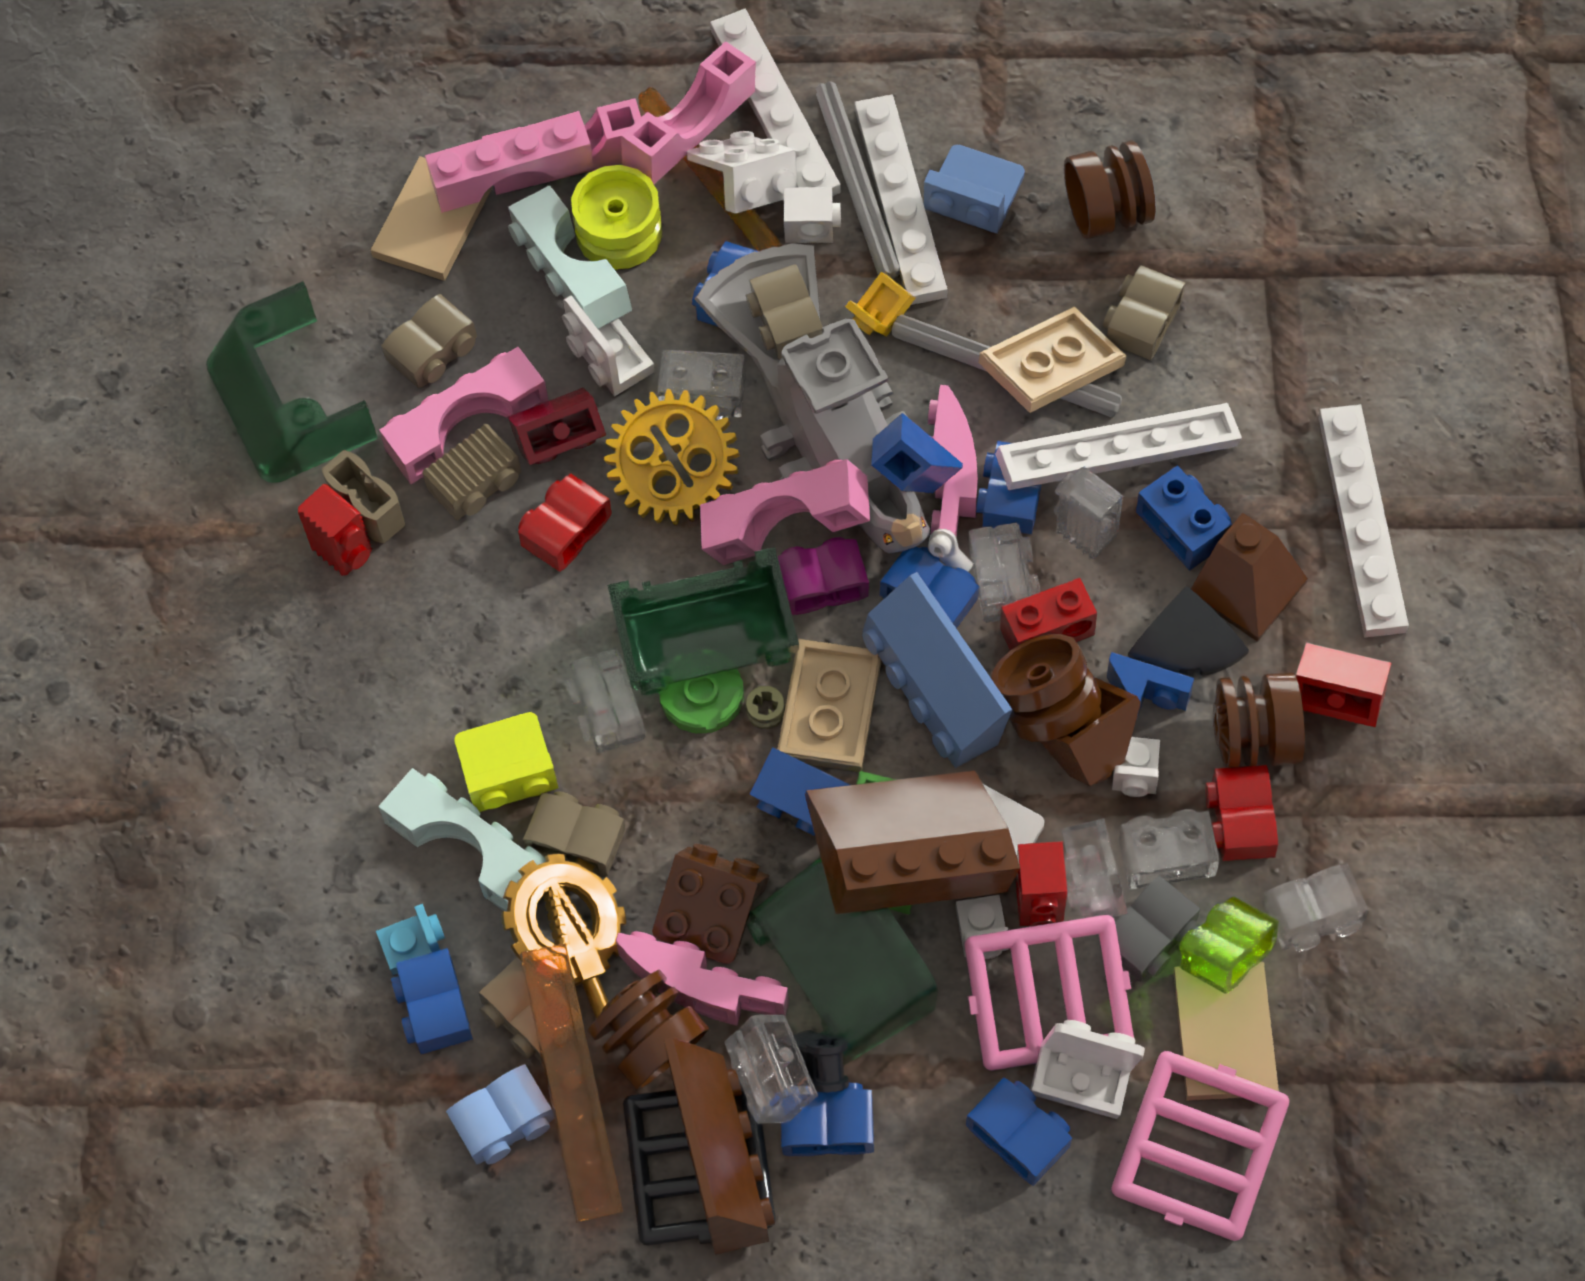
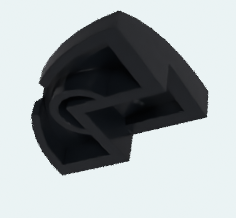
[1128,586,1249,676]

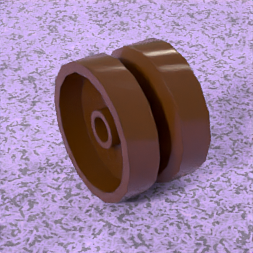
[991,634,1101,742]

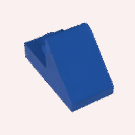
[1107,652,1194,724]

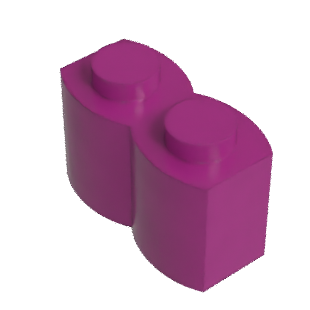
[774,537,869,615]

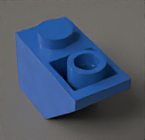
[871,413,963,493]

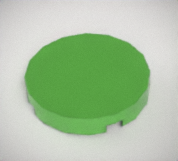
[659,651,744,734]

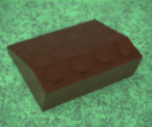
[805,771,1020,915]
[664,1037,775,1255]

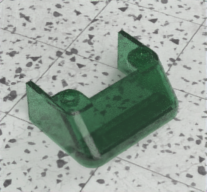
[206,281,378,483]

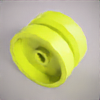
[571,165,663,270]

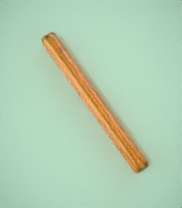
[638,87,782,251]

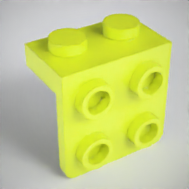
[454,712,559,812]

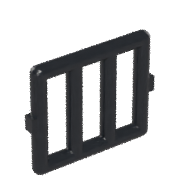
[623,1079,776,1246]

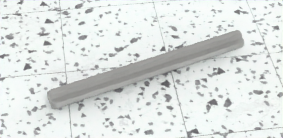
[816,81,899,279]
[892,315,1122,417]

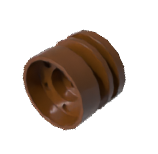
[1064,140,1156,239]
[1213,672,1305,768]
[588,969,709,1091]

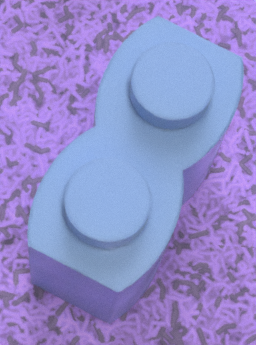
[446,1064,555,1165]

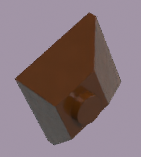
[1191,513,1308,642]
[1041,678,1141,787]

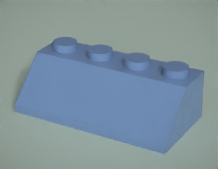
[862,572,1012,768]

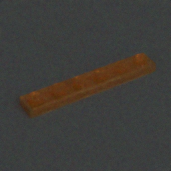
[520,943,623,1223]

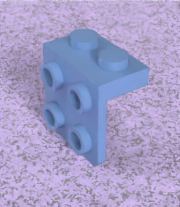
[924,145,1025,234]

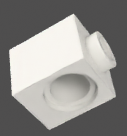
[784,187,841,243]

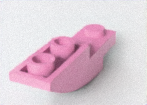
[928,385,978,537]
[616,931,789,1026]

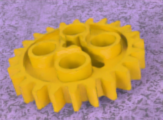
[604,389,740,525]

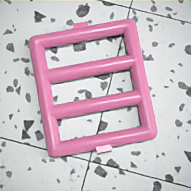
[964,915,1134,1071]
[1111,1051,1289,1241]

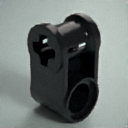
[765,1030,849,1093]

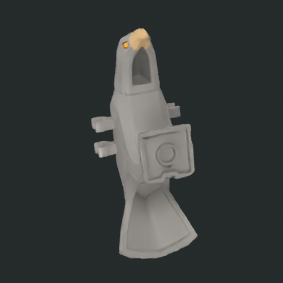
[695,243,930,554]

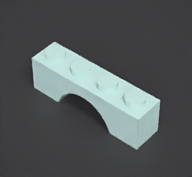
[508,185,632,329]
[378,768,546,911]

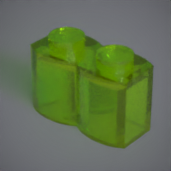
[1179,896,1279,994]

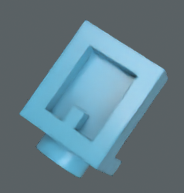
[376,903,445,975]

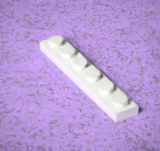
[710,8,841,196]
[855,94,947,305]
[995,403,1242,490]
[1318,404,1409,638]

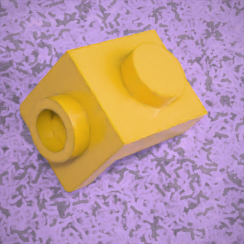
[845,272,916,337]

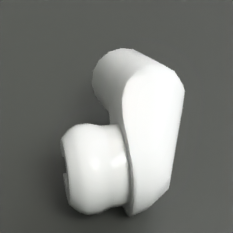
[928,529,973,571]

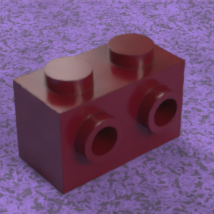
[507,387,606,465]

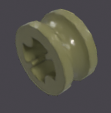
[746,686,785,729]

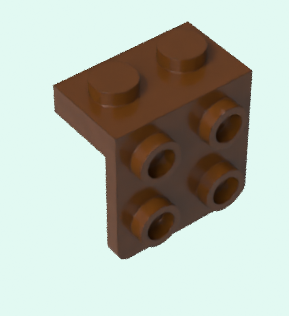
[652,844,770,964]

